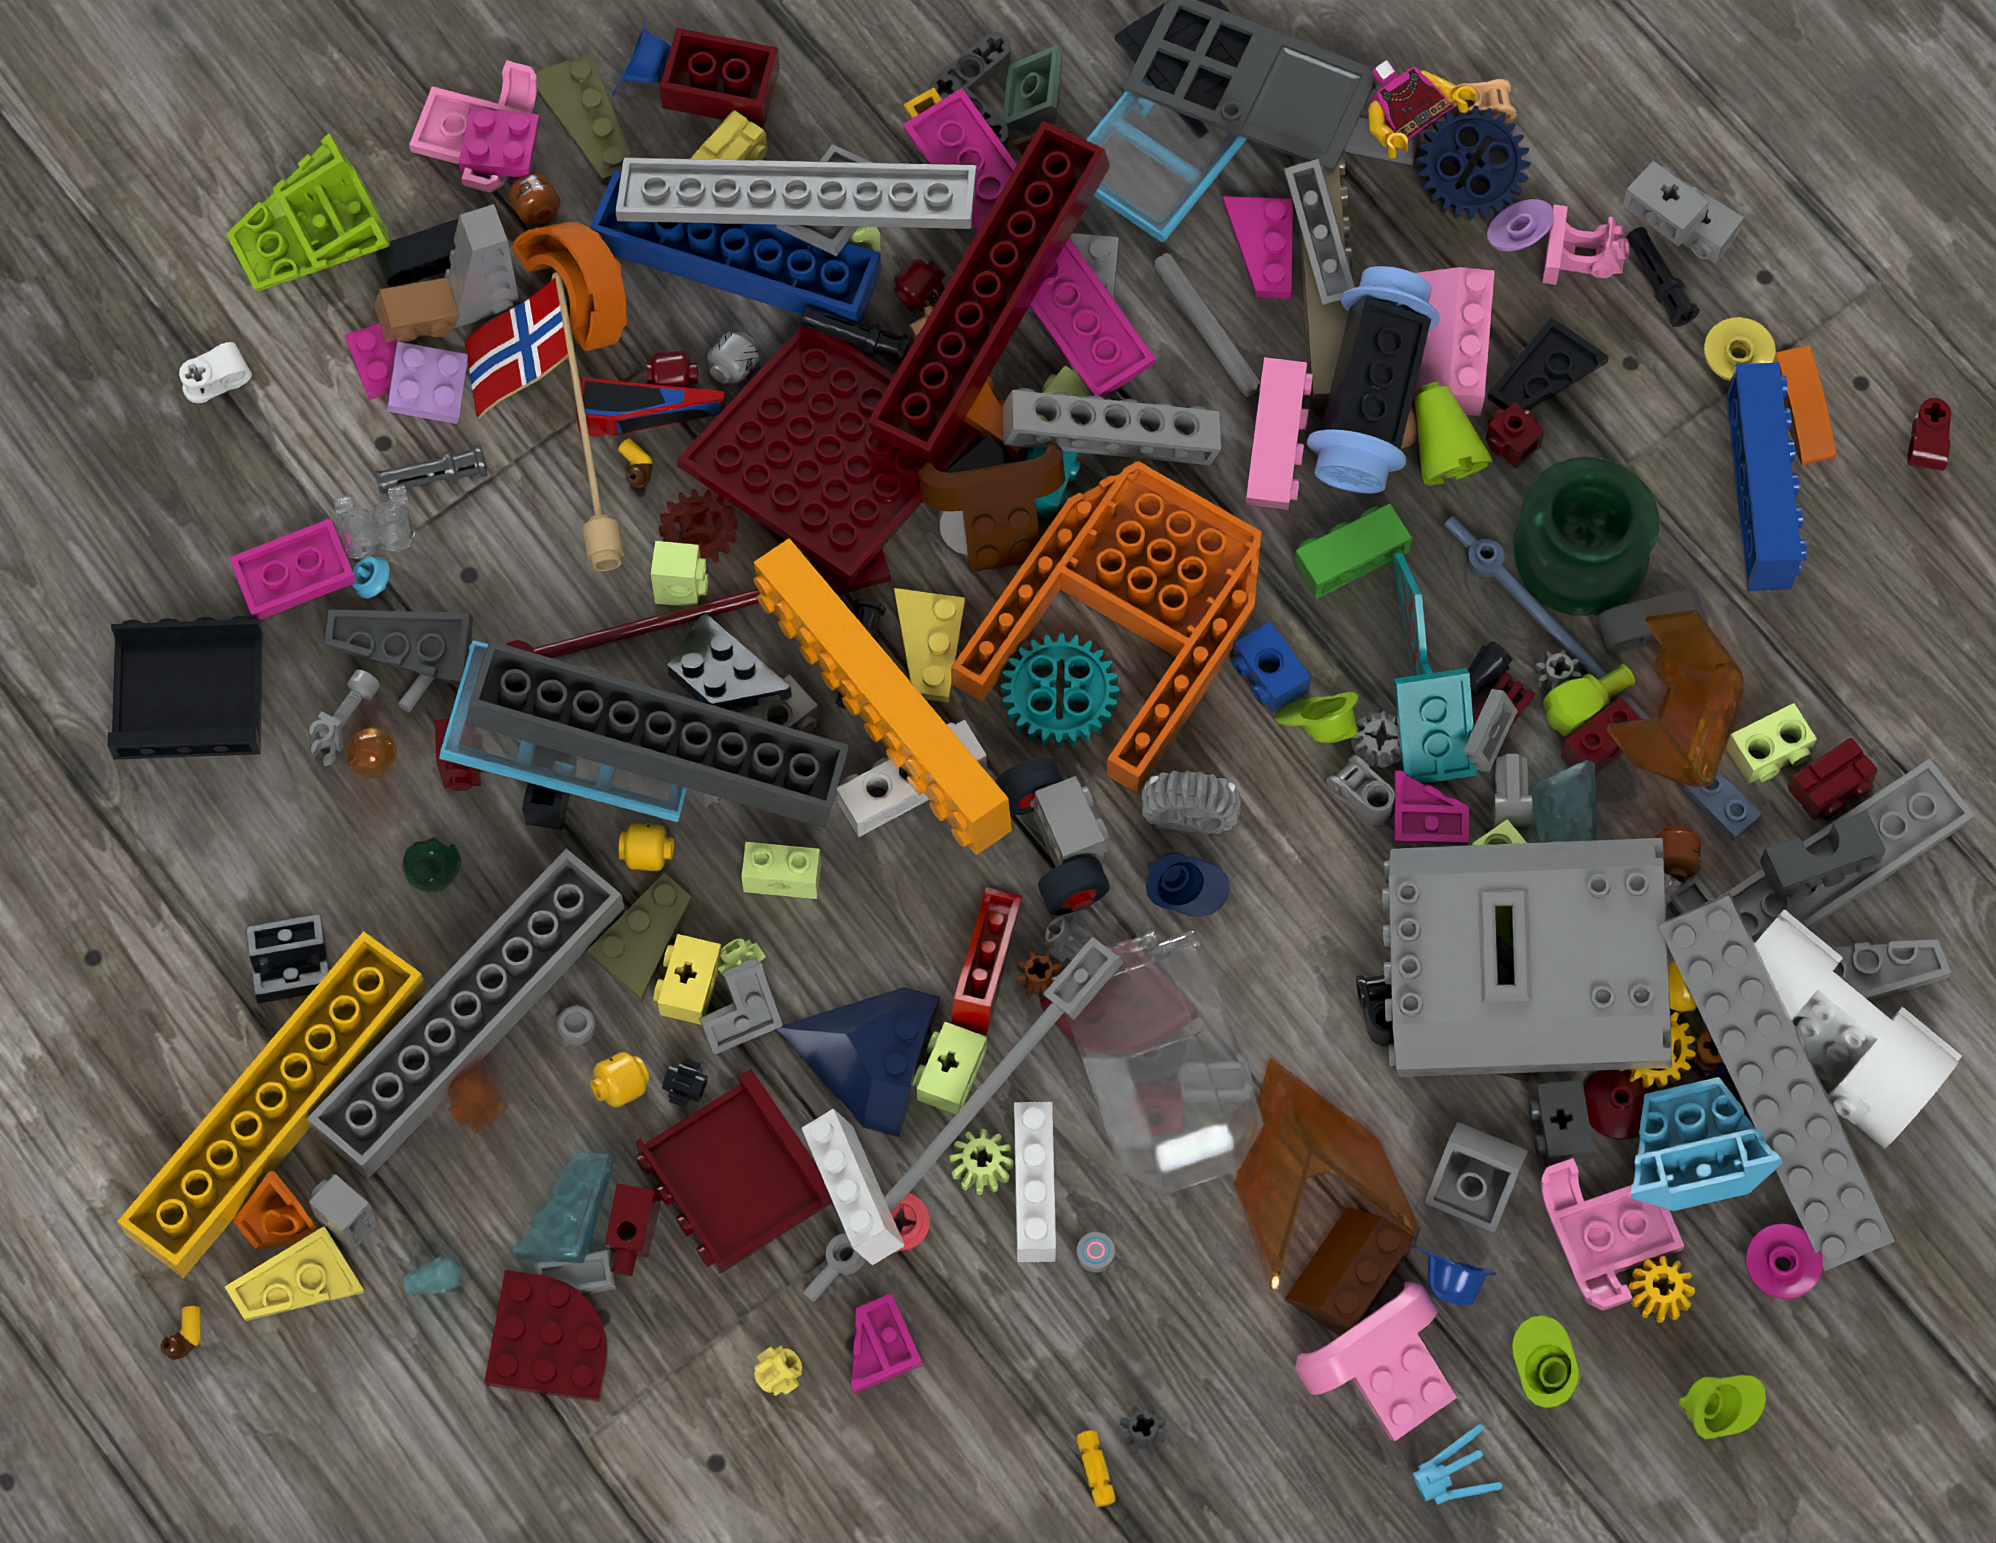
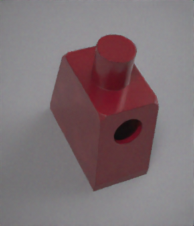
[605,1183,662,1276]

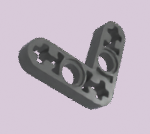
[929,32,1011,148]

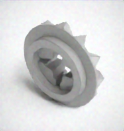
[1351,710,1401,768]

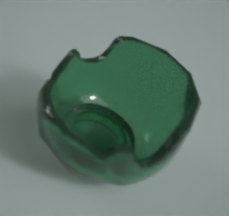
[401,837,462,892]

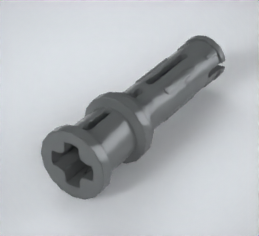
[376,444,487,494]

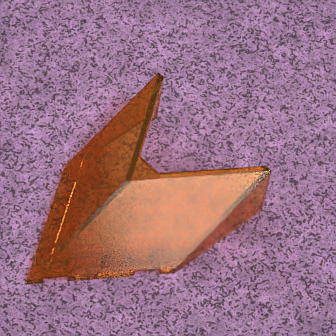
[1234,1057,1420,1290]

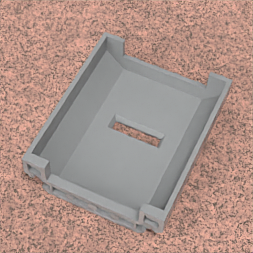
[1382,838,1672,1077]

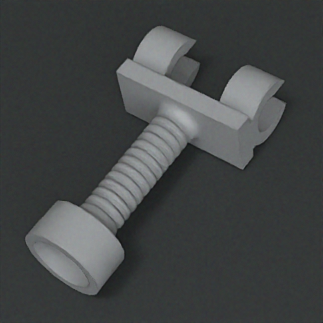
[309,670,380,766]

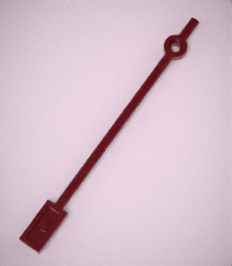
[481,549,891,666]

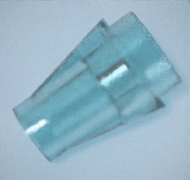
[402,1255,462,1296]

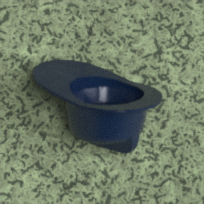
[1146,852,1230,917]

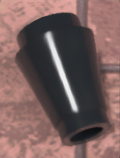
[1468,641,1513,696]

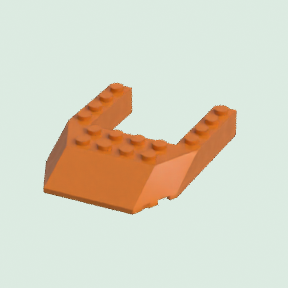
[951,461,1262,794]

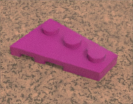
[1222,196,1293,299]

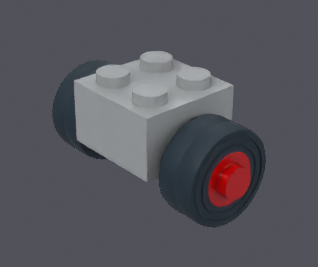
[995,757,1110,915]

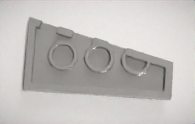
[1827,939,1951,1001]

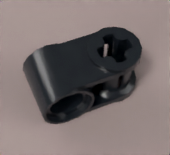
[1356,975,1394,1046]

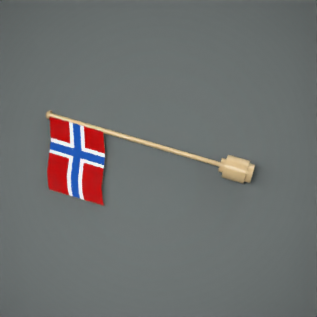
[465,271,624,571]

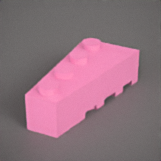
[1245,357,1313,510]

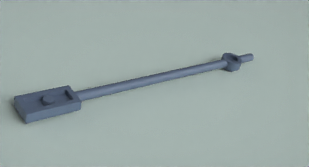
[1444,516,1762,842]

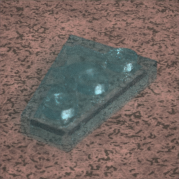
[511,1152,615,1263]

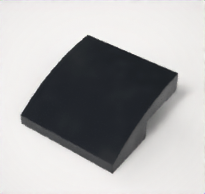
[246,914,329,1004]

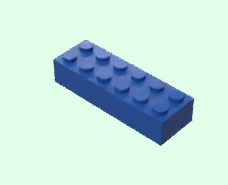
[1726,362,1807,591]

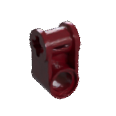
[1907,398,1952,471]

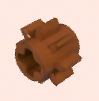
[1016,951,1061,998]

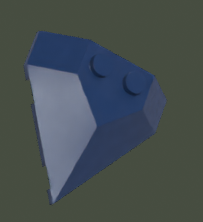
[775,987,940,1137]

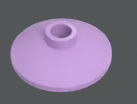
[1487,199,1554,251]

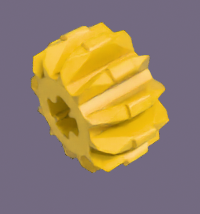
[1628,1256,1695,1323]

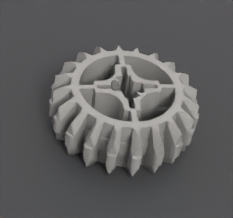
[1141,770,1241,836]

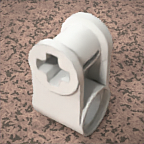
[179,342,252,403]

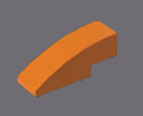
[1772,345,1837,465]

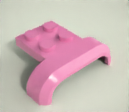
[409,60,538,193]
[1540,1158,1684,1311]
[1295,1281,1457,1441]

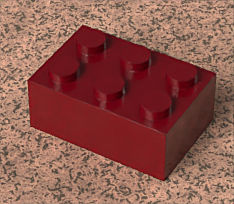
[660,28,780,128]

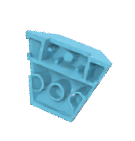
[1631,1077,1783,1211]

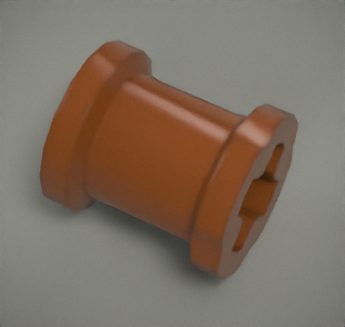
[1693,1030,1725,1073]

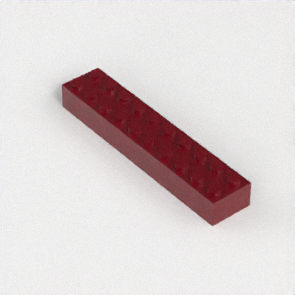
[867,121,1110,467]

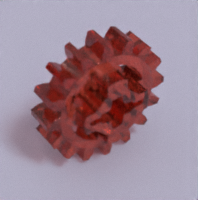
[659,489,738,563]

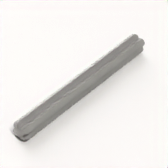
[1154,253,1261,397]

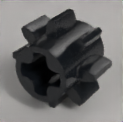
[662,1058,708,1108]

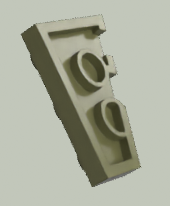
[587,873,692,1003]

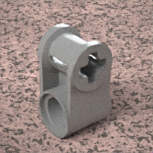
[1326,755,1395,826]

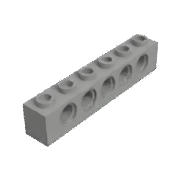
[1002,388,1221,465]

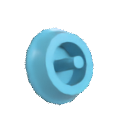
[352,557,391,599]

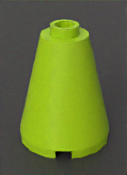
[1414,382,1492,486]

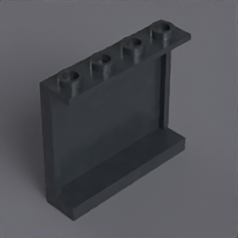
[107,616,263,760]

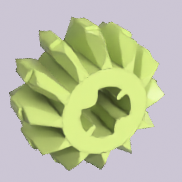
[949,1129,1014,1196]

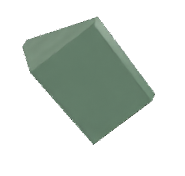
[1002,44,1062,131]

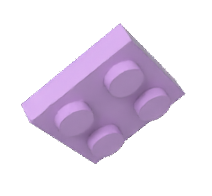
[386,342,468,424]

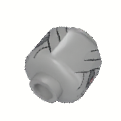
[707,332,760,385]

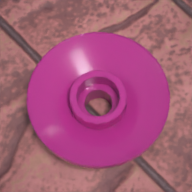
[1746,1224,1823,1299]

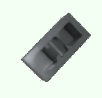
[1528,1080,1594,1168]

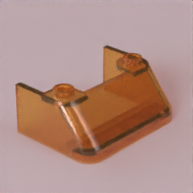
[1606,610,1745,787]

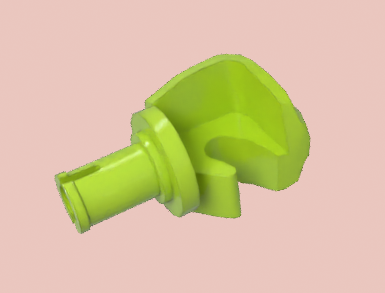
[1543,664,1635,737]

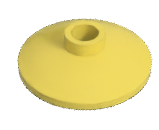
[1704,317,1776,381]

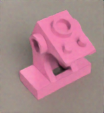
[1542,205,1629,285]

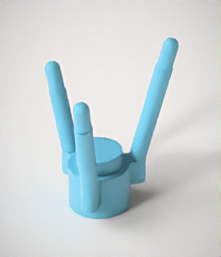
[1412,1424,1503,1505]

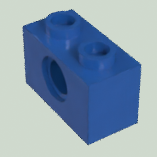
[1231,621,1311,713]

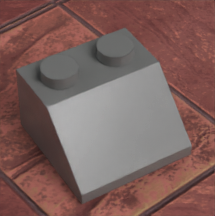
[1424,1122,1528,1233]

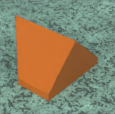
[233,1170,318,1250]

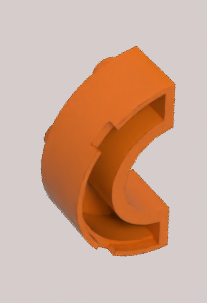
[511,222,627,351]

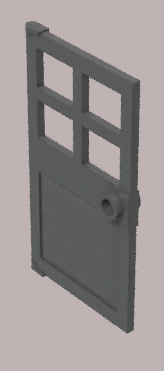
[1123,0,1378,172]

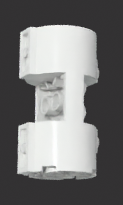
[1755,909,1962,1149]

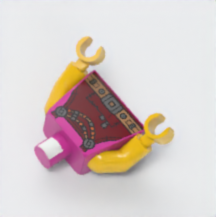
[1368,60,1478,159]

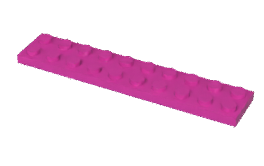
[903,88,1156,398]

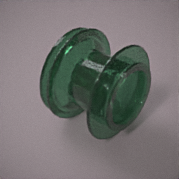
[1513,456,1659,616]

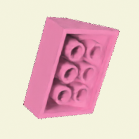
[1411,267,1495,417]

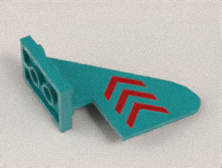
[1393,553,1478,784]

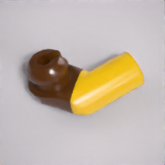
[618,438,653,488]
[161,1306,201,1360]

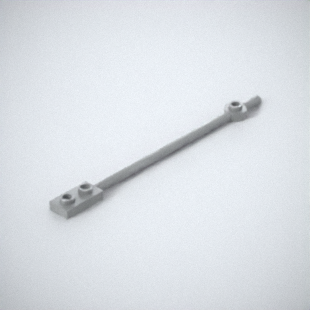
[803,937,1124,1302]

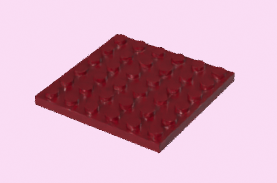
[677,327,980,584]

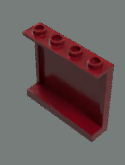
[635,1069,833,1274]

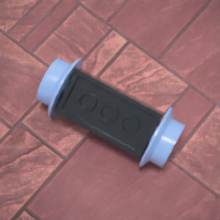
[1307,266,1440,494]

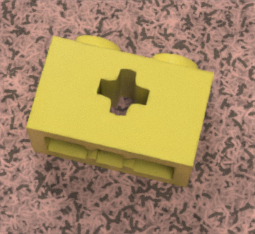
[653,934,722,1025]

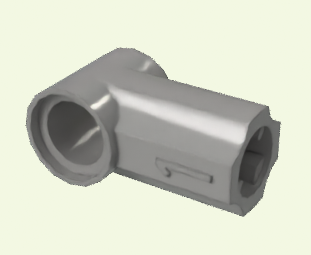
[1492,754,1533,828]

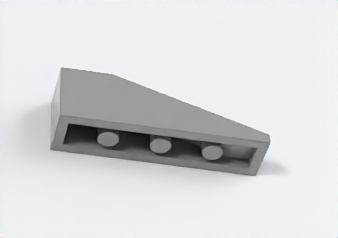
[1284,159,1355,306]

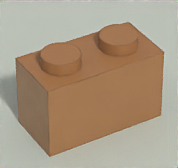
[374,277,459,343]

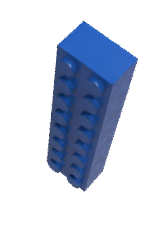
[590,170,881,324]

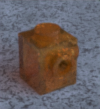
[447,1069,505,1134]

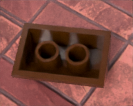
[1285,1207,1415,1336]

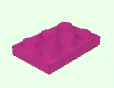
[229,518,356,621]

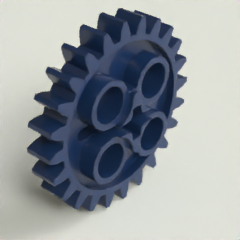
[1415,105,1531,221]

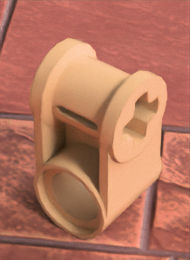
[1449,79,1516,124]

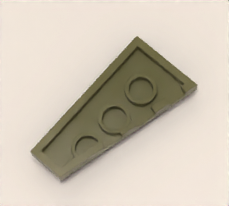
[534,53,632,185]

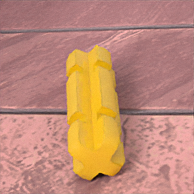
[1077,1430,1115,1507]

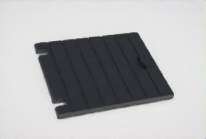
[1114,0,1251,139]

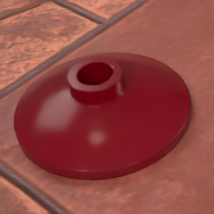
[1584,1069,1655,1140]

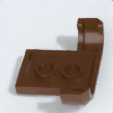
[918,441,1065,572]

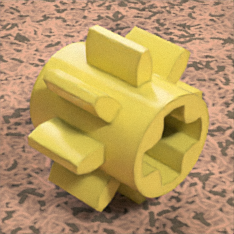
[754,1346,802,1395]

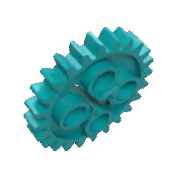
[1001,633,1120,749]

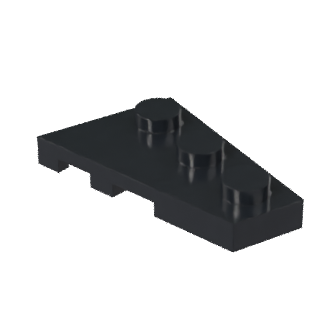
[1487,317,1609,411]

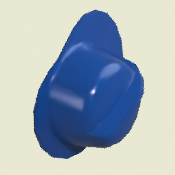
[612,21,671,96]
[1410,1244,1496,1306]

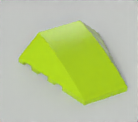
[226,133,390,292]

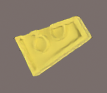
[894,588,965,703]
[225,1226,365,1321]

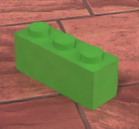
[1294,504,1412,600]

